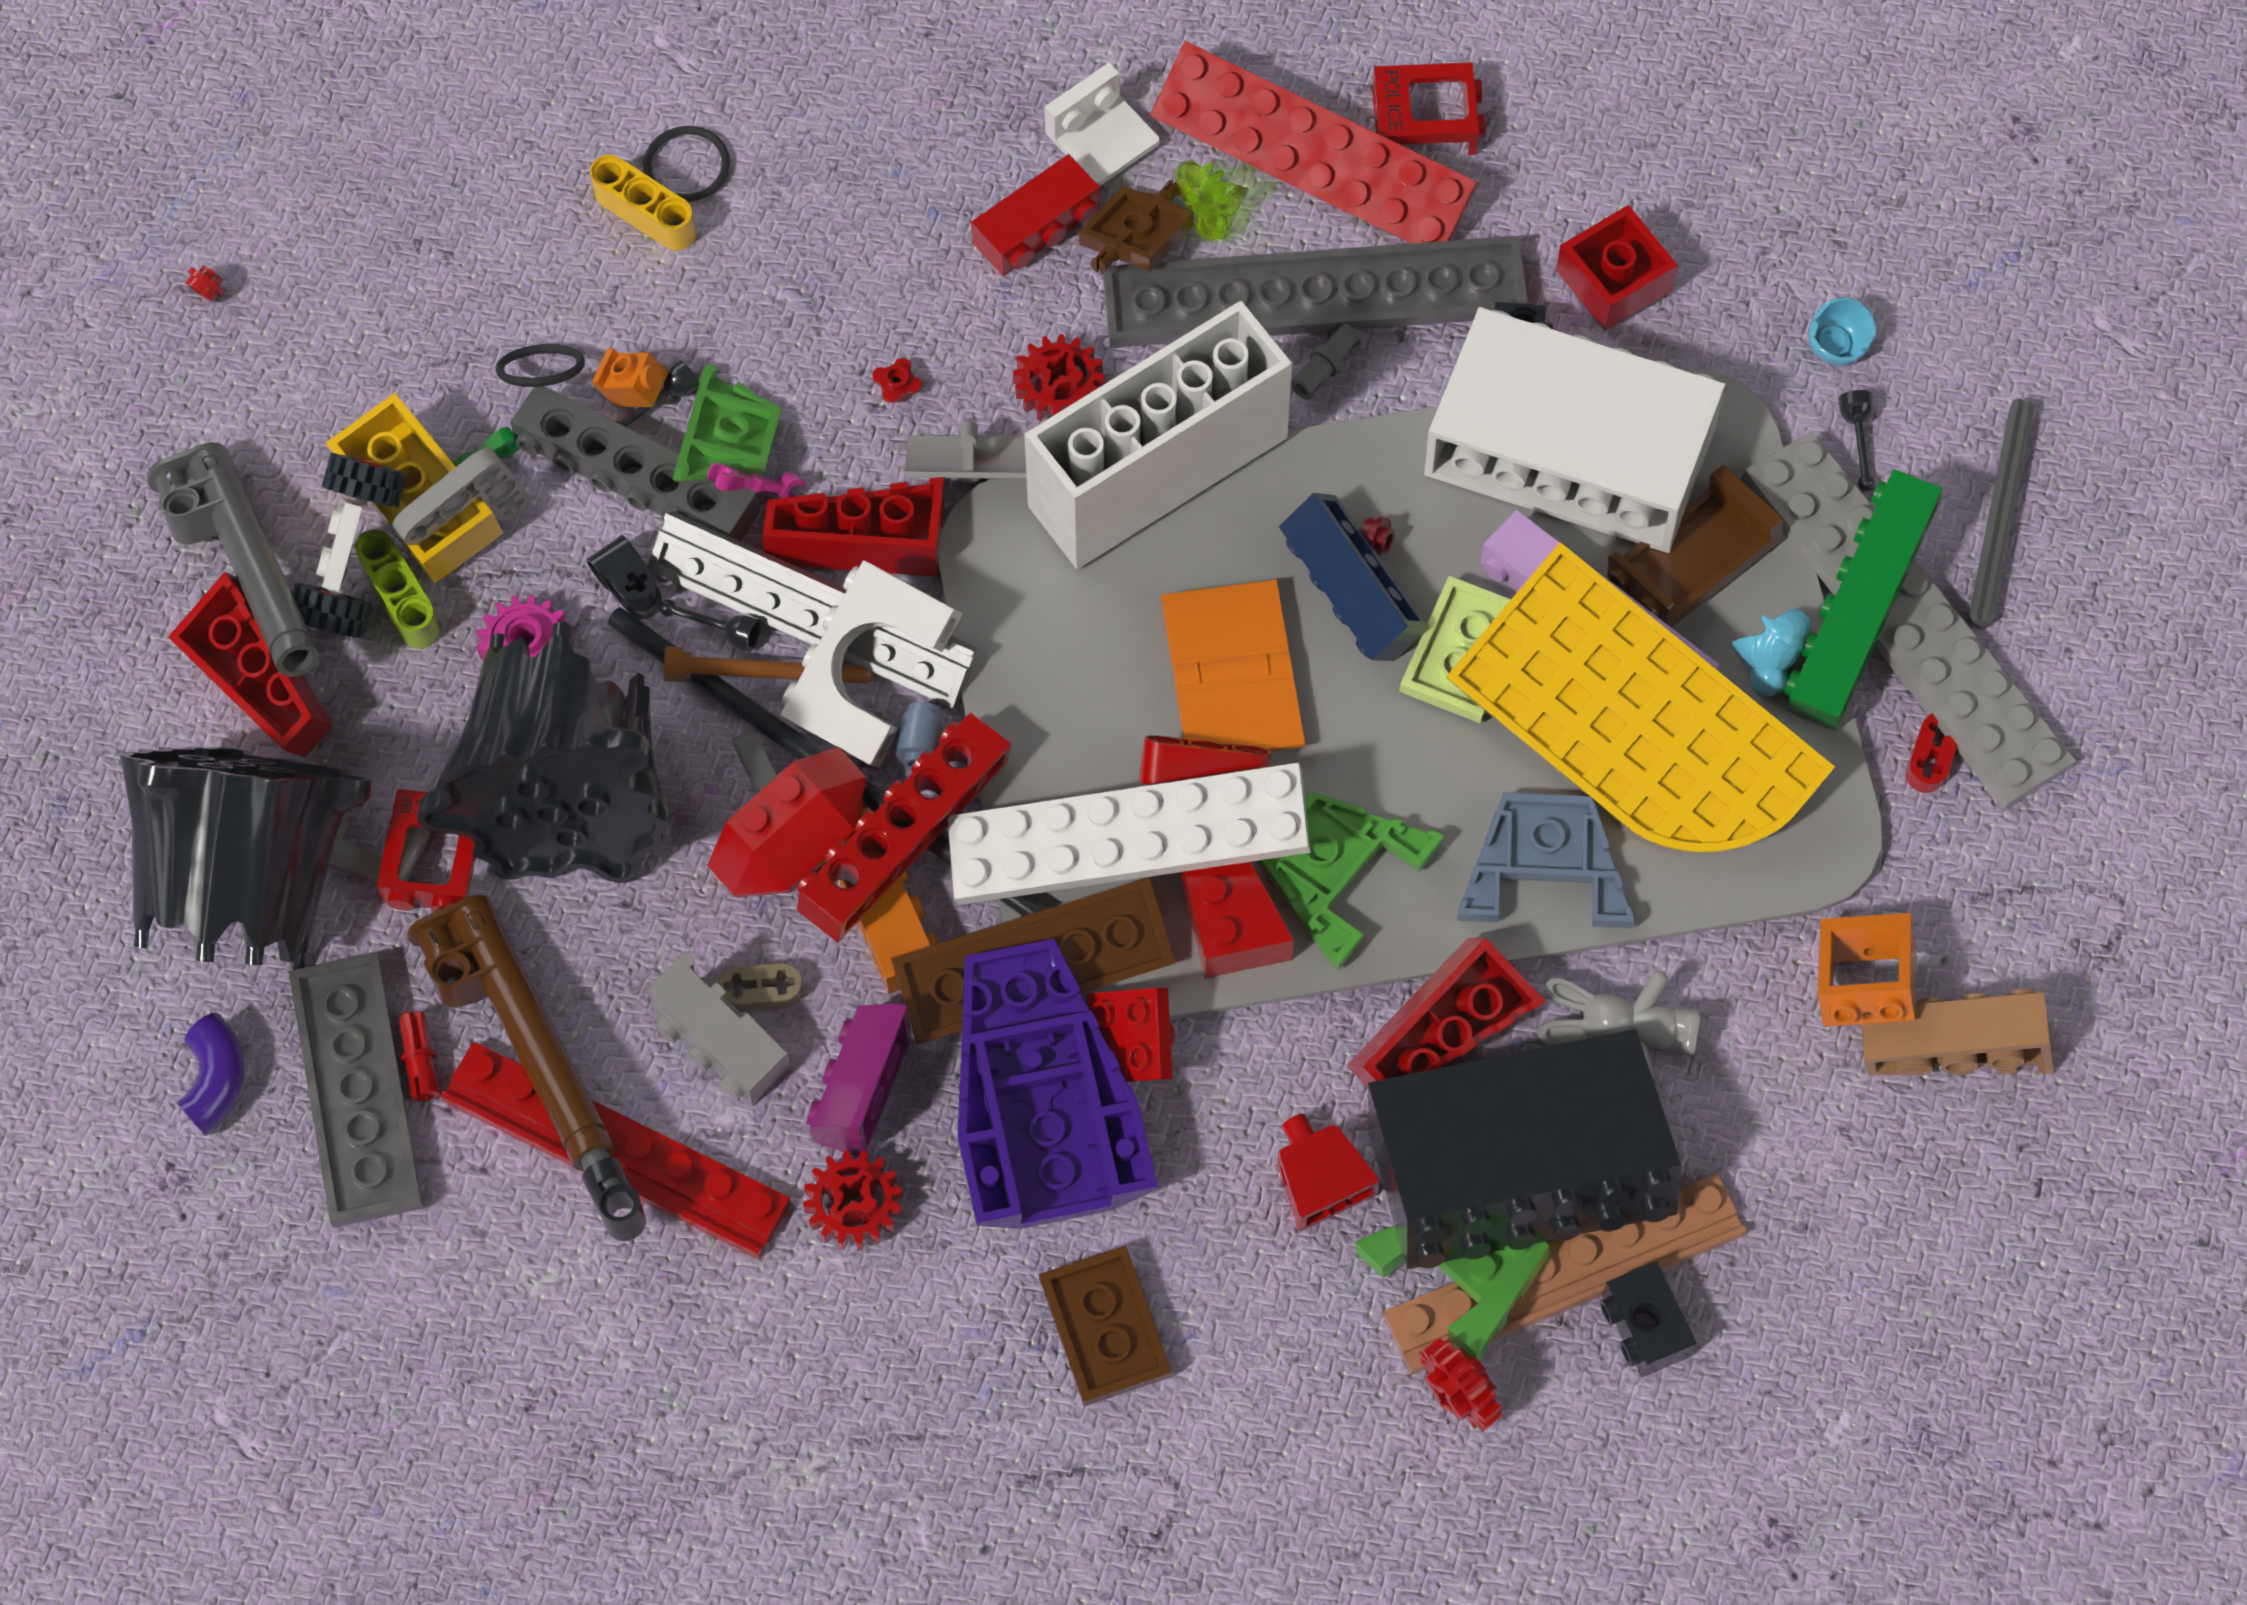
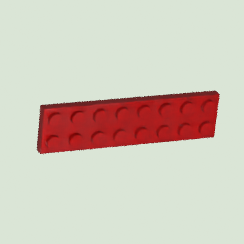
[1149,41,1479,244]

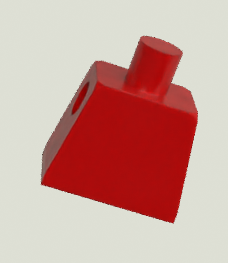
[1277,1113,1379,1232]

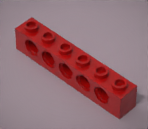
[797,712,1011,943]

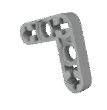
[392,448,530,546]

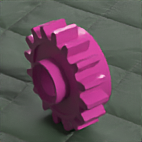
[476,594,573,660]

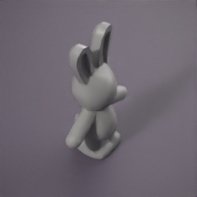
[1537,971,1700,1078]

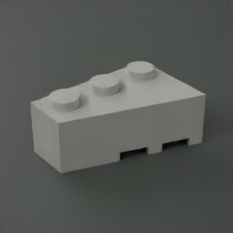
[647,951,791,1106]

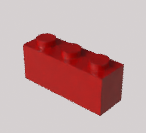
[971,154,1101,277]

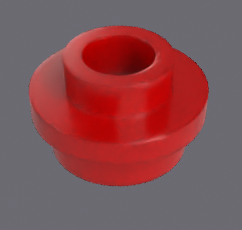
[185,265,226,303]

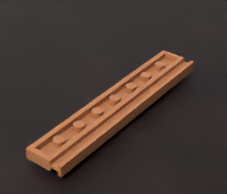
[1383,1173,1747,1375]

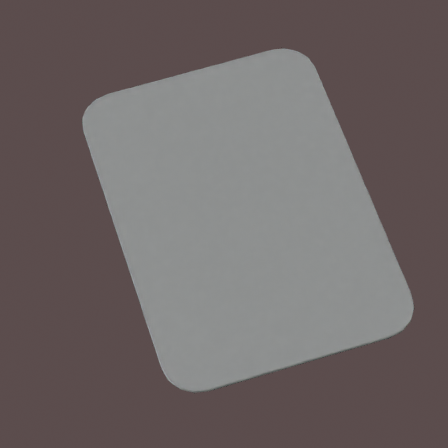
[939,369,1882,1020]

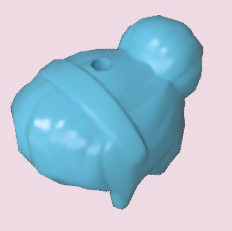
[1732,609,1811,697]

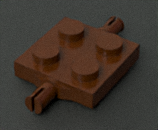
[1078,180,1194,274]

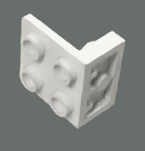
[1044,62,1159,186]

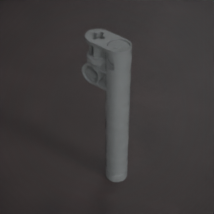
[147,442,319,677]

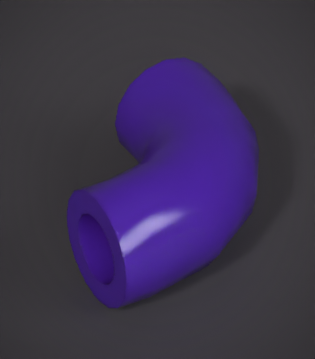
[176,1013,245,1136]

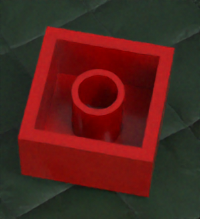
[1556,205,1678,331]

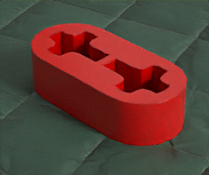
[1905,713,1957,793]

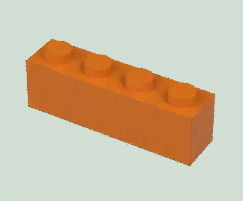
[839,807,938,995]

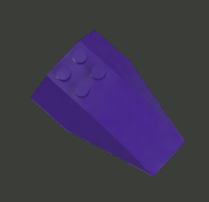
[958,939,1158,1229]

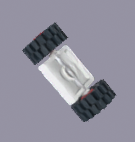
[292,453,408,638]

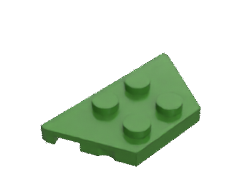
[673,364,781,481]

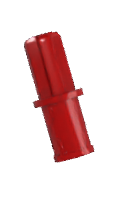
[399,1011,440,1102]

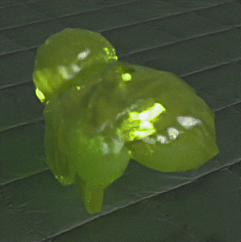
[1175,160,1249,242]

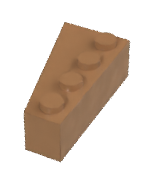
[1861,989,2055,1076]

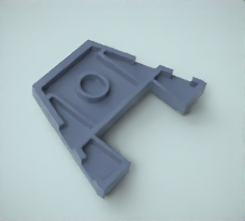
[1457,792,1634,929]

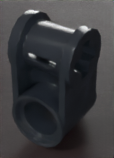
[586,535,662,619]

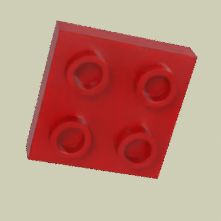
[1087,988,1176,1082]

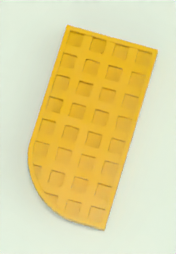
[1446,542,1835,853]

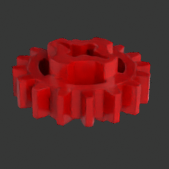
[1013,334,1105,421]
[803,1150,903,1251]
[1419,1337,1503,1432]

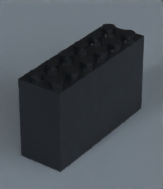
[1368,1029,1681,1270]

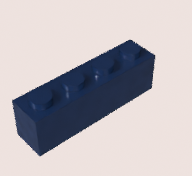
[1279,493,1429,661]

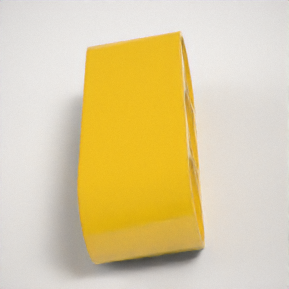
[590,155,696,251]

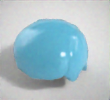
[1807,297,1877,367]

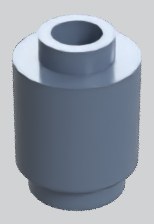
[896,702,945,769]

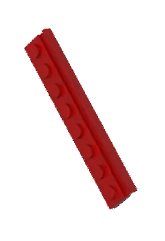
[440,1041,791,1259]

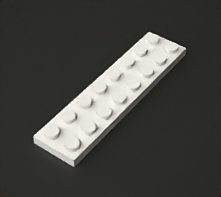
[948,763,1311,905]

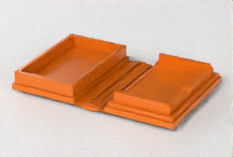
[1161,579,1305,751]

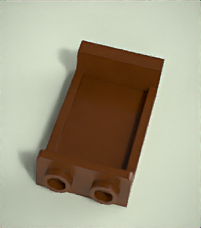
[1607,465,1783,628]

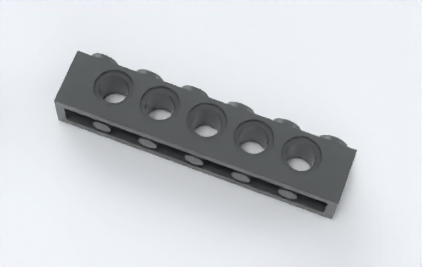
[510,386,760,541]

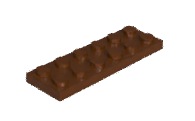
[890,877,1175,1045]

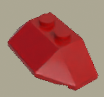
[707,747,868,898]

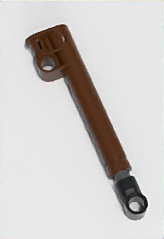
[407,895,646,1241]

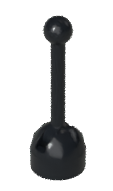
[615,359,700,427]
[1838,390,1875,491]
[659,600,761,652]

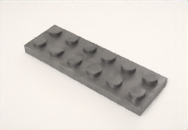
[288,952,424,1228]

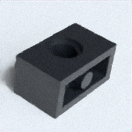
[1599,1261,1697,1377]

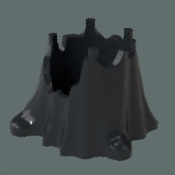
[417,622,671,883]
[120,746,372,970]

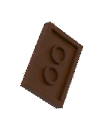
[1039,1245,1172,1407]

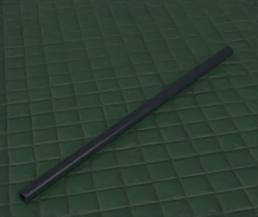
[608,607,1049,916]

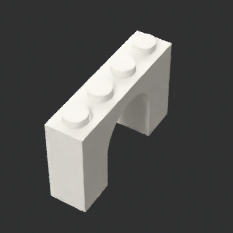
[780,560,963,768]

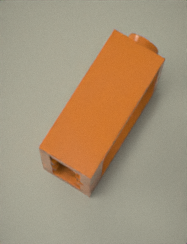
[1818,913,1916,1027]

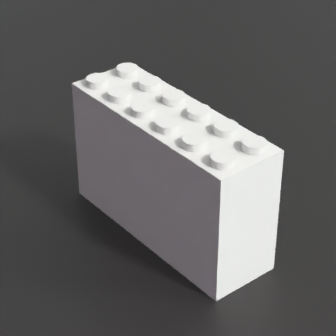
[1024,301,1292,569]
[1424,307,1725,553]

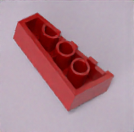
[763,477,945,577]

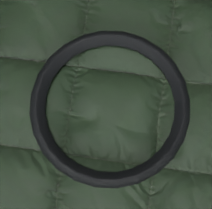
[643,126,730,202]
[495,344,585,387]

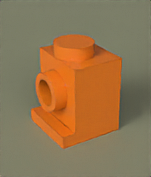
[591,348,669,407]

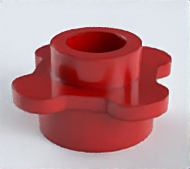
[872,358,921,403]

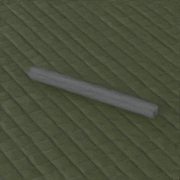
[1968,399,2034,628]

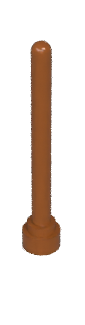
[663,646,874,684]

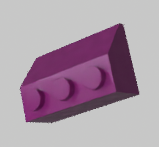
[806,1003,911,1157]

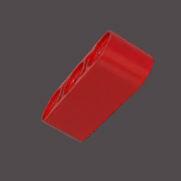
[1138,735,1271,785]

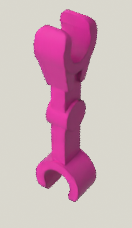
[706,463,806,498]

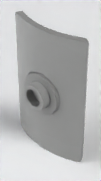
[904,420,1027,483]

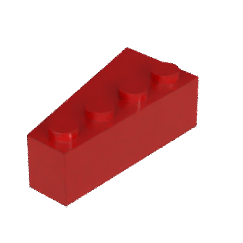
[168,572,333,758]
[1179,862,1294,978]
[1346,937,1546,1088]

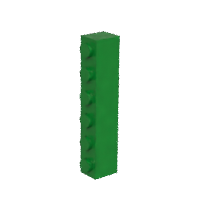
[1784,469,1942,731]

